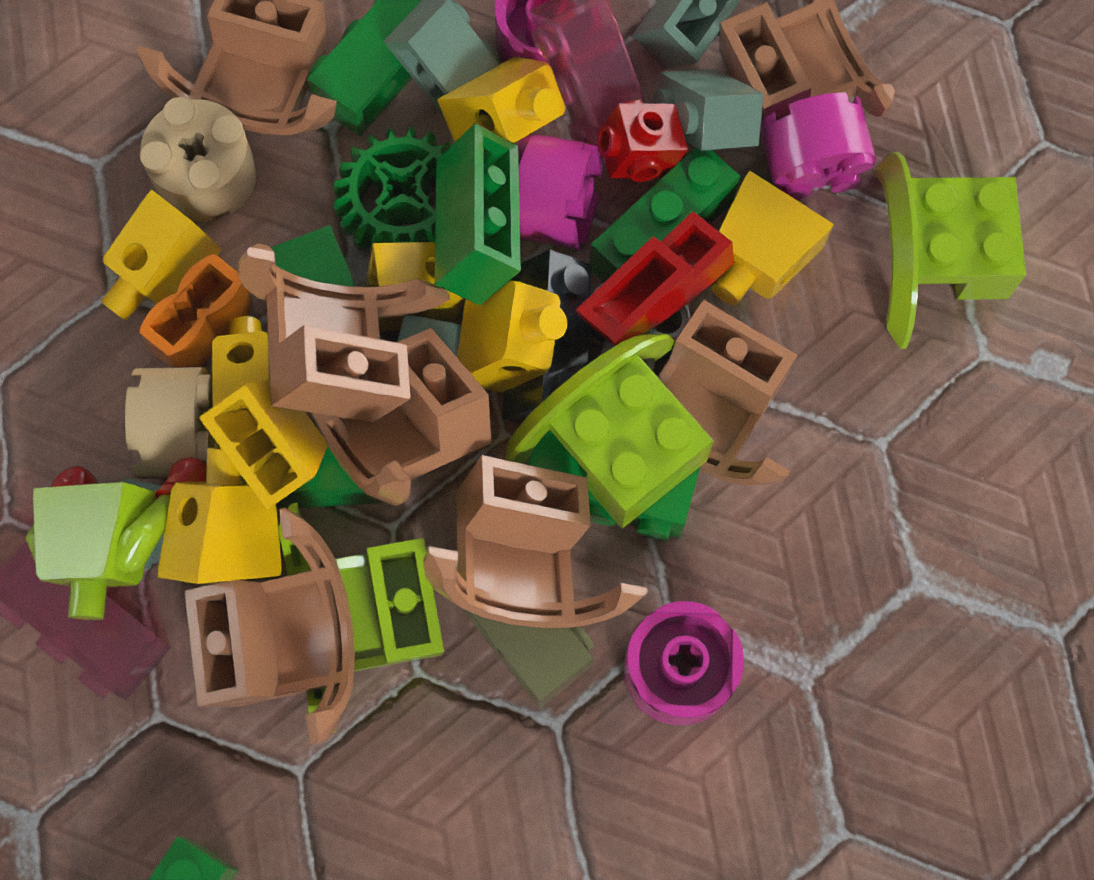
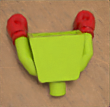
[26,457,207,620]

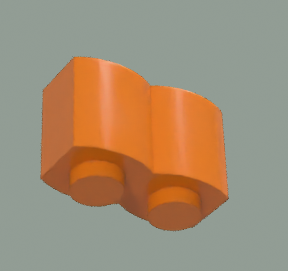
[139,254,253,368]

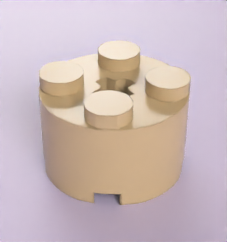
[140,97,257,222]
[125,367,221,479]

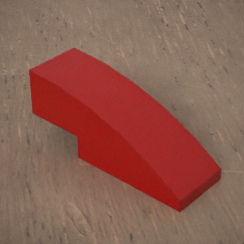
[576,211,734,346]

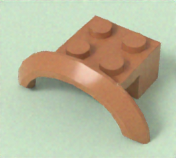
[136,0,337,135]
[719,0,895,121]
[238,243,450,422]
[658,299,798,486]
[309,328,491,506]
[423,455,647,628]
[185,508,355,745]

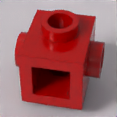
[597,100,688,182]

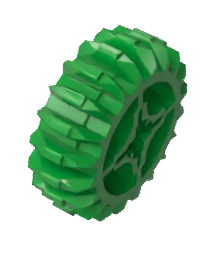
[333,126,451,253]

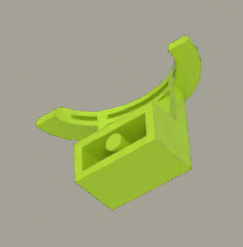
[874,152,1026,349]
[505,334,714,528]
[278,503,444,733]

